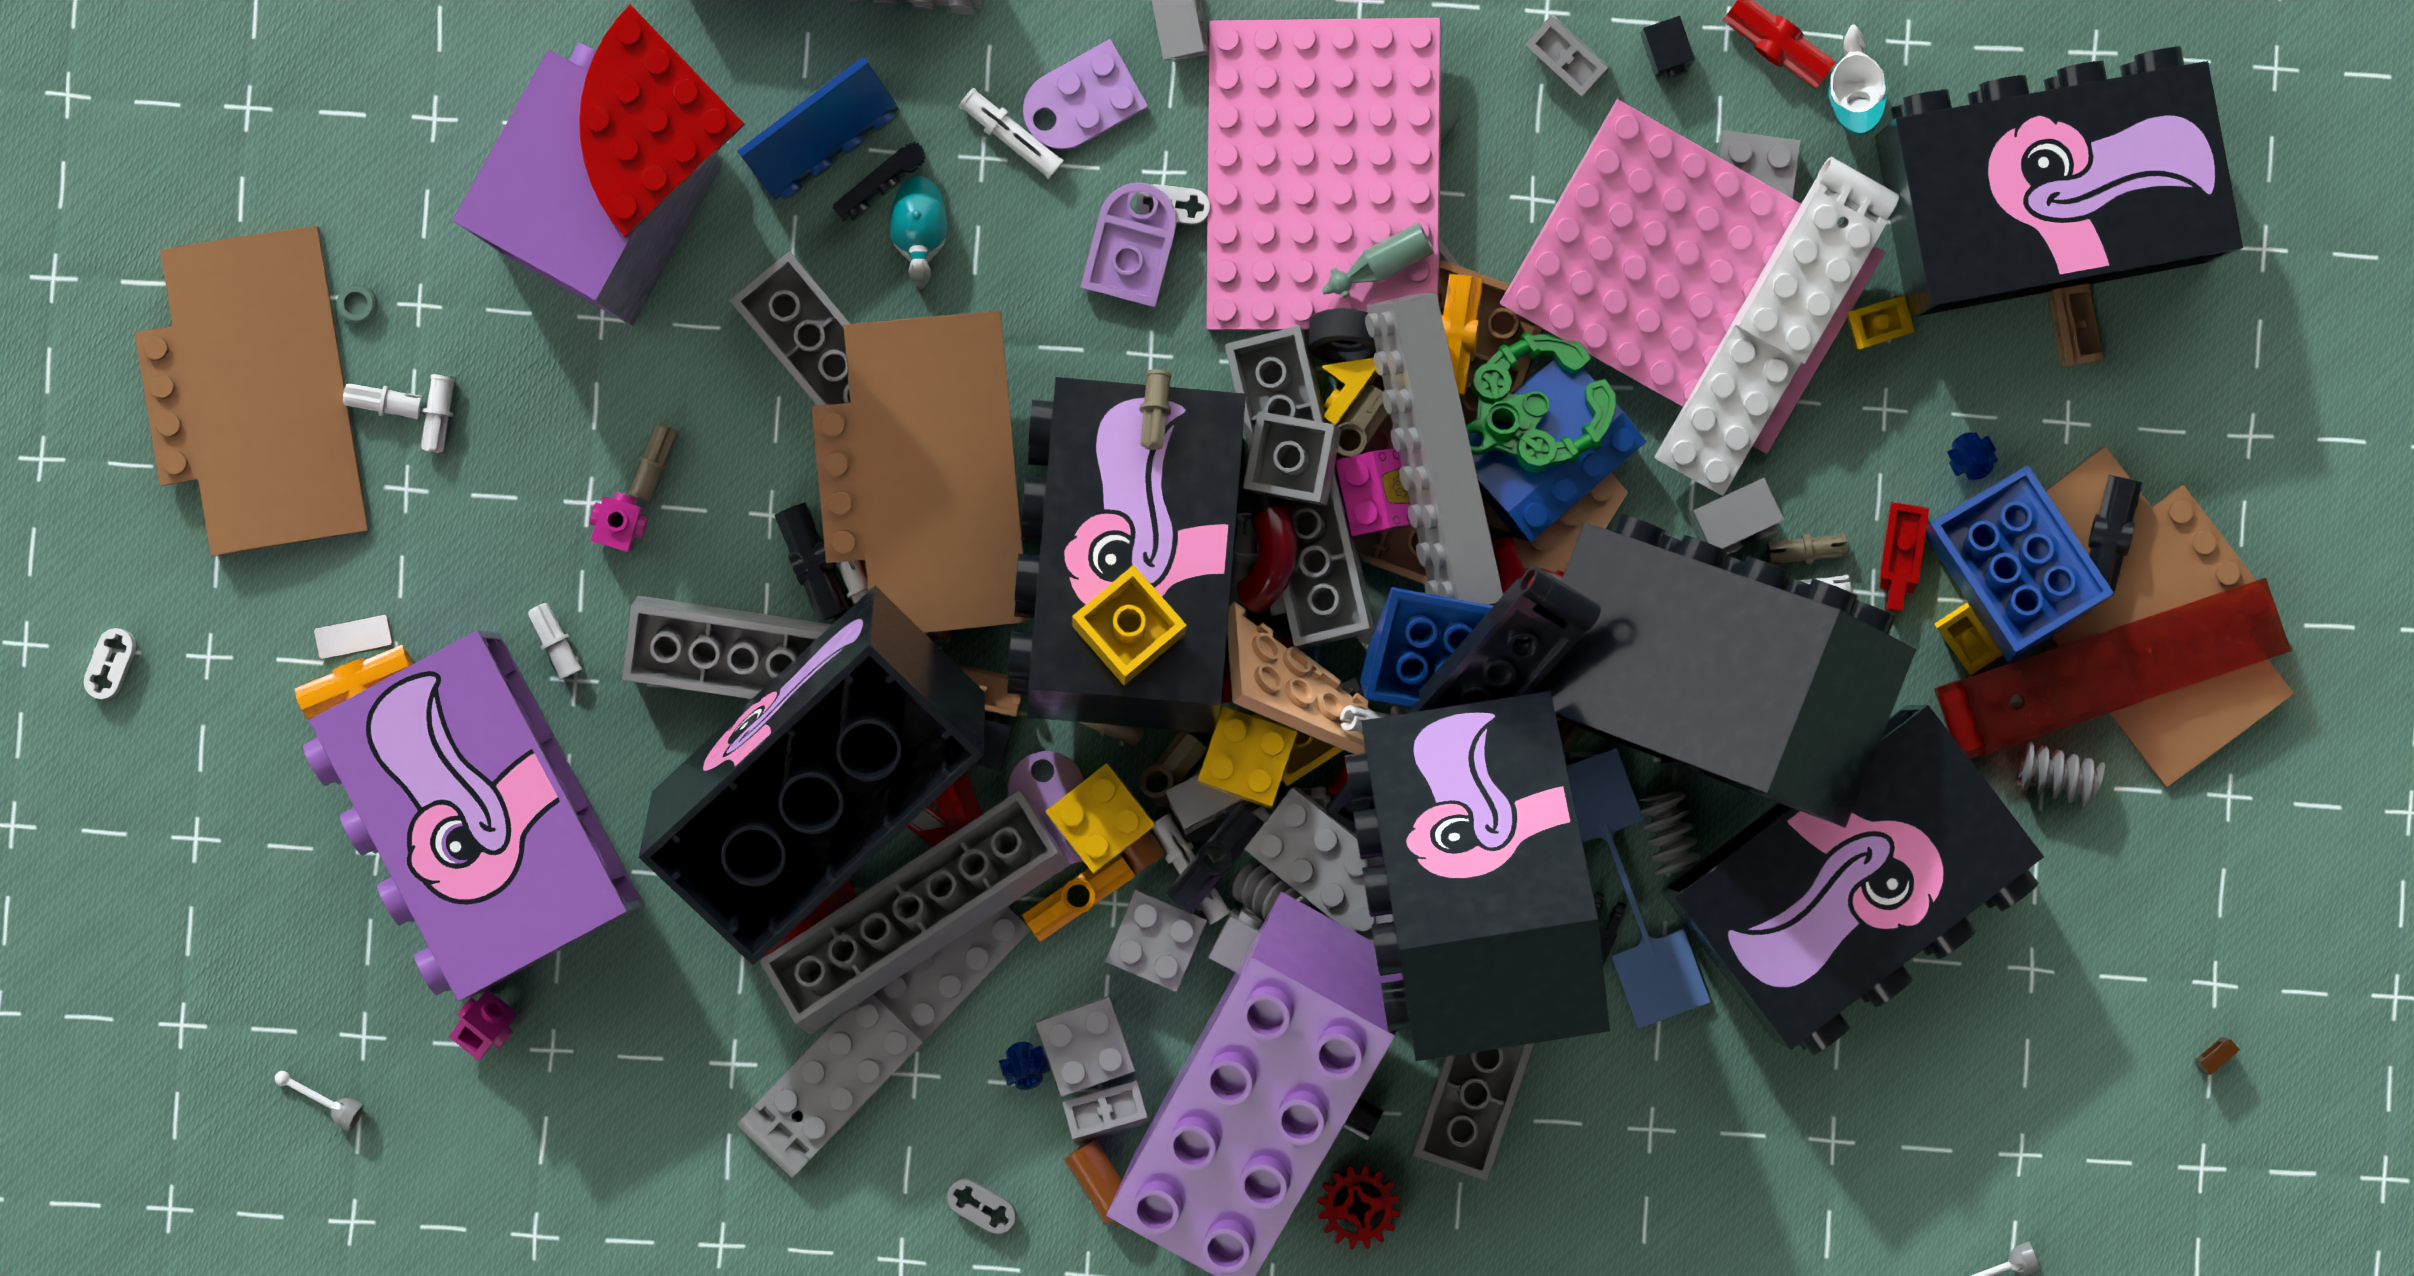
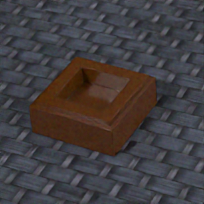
[2194,1037,2240,1075]

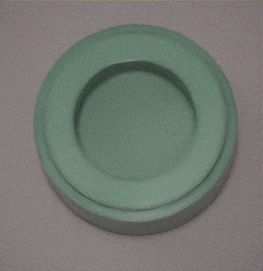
[337,284,377,324]

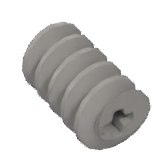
[2018,742,2105,808]
[1638,791,1701,876]
[1232,864,1317,921]

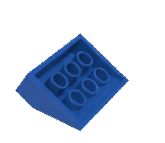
[737,57,898,200]
[1468,357,1646,542]
[1925,465,2114,664]
[1360,587,1493,707]

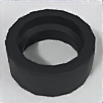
[1308,308,1377,363]

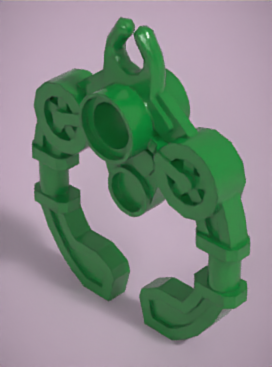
[1466,332,1616,473]

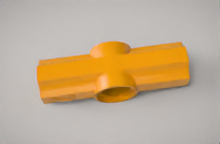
[1441,274,1483,395]
[294,645,413,719]
[1021,854,1136,943]

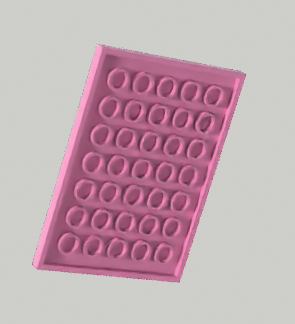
[1206,18,1442,331]
[1500,99,1885,454]

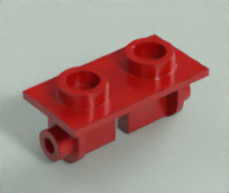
[935,772,983,836]

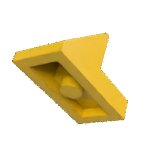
[1847,295,1915,349]
[1321,358,1379,427]
[1935,603,2003,676]

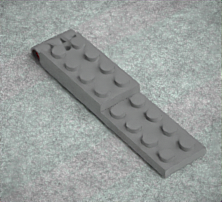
[736,906,1030,1178]

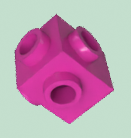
[589,492,648,553]
[449,990,517,1061]

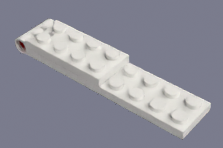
[1654,157,1899,496]

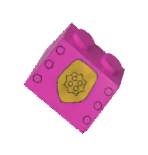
[1335,448,1412,539]

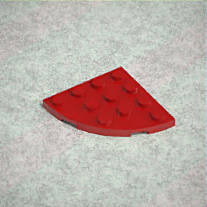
[579,4,745,238]

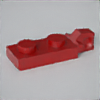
[1878,502,1929,612]

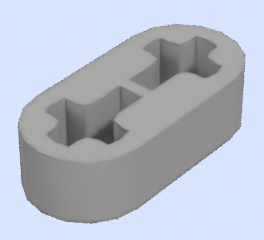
[947,1178,1016,1234]

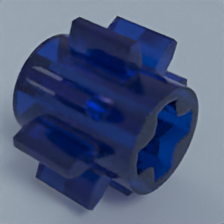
[1947,432,1998,480]
[999,1042,1050,1090]

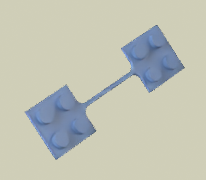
[1566,748,1710,1029]

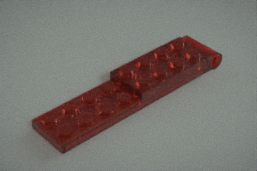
[1934,577,2291,759]

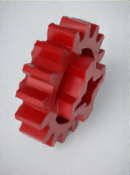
[1317,1164,1401,1250]

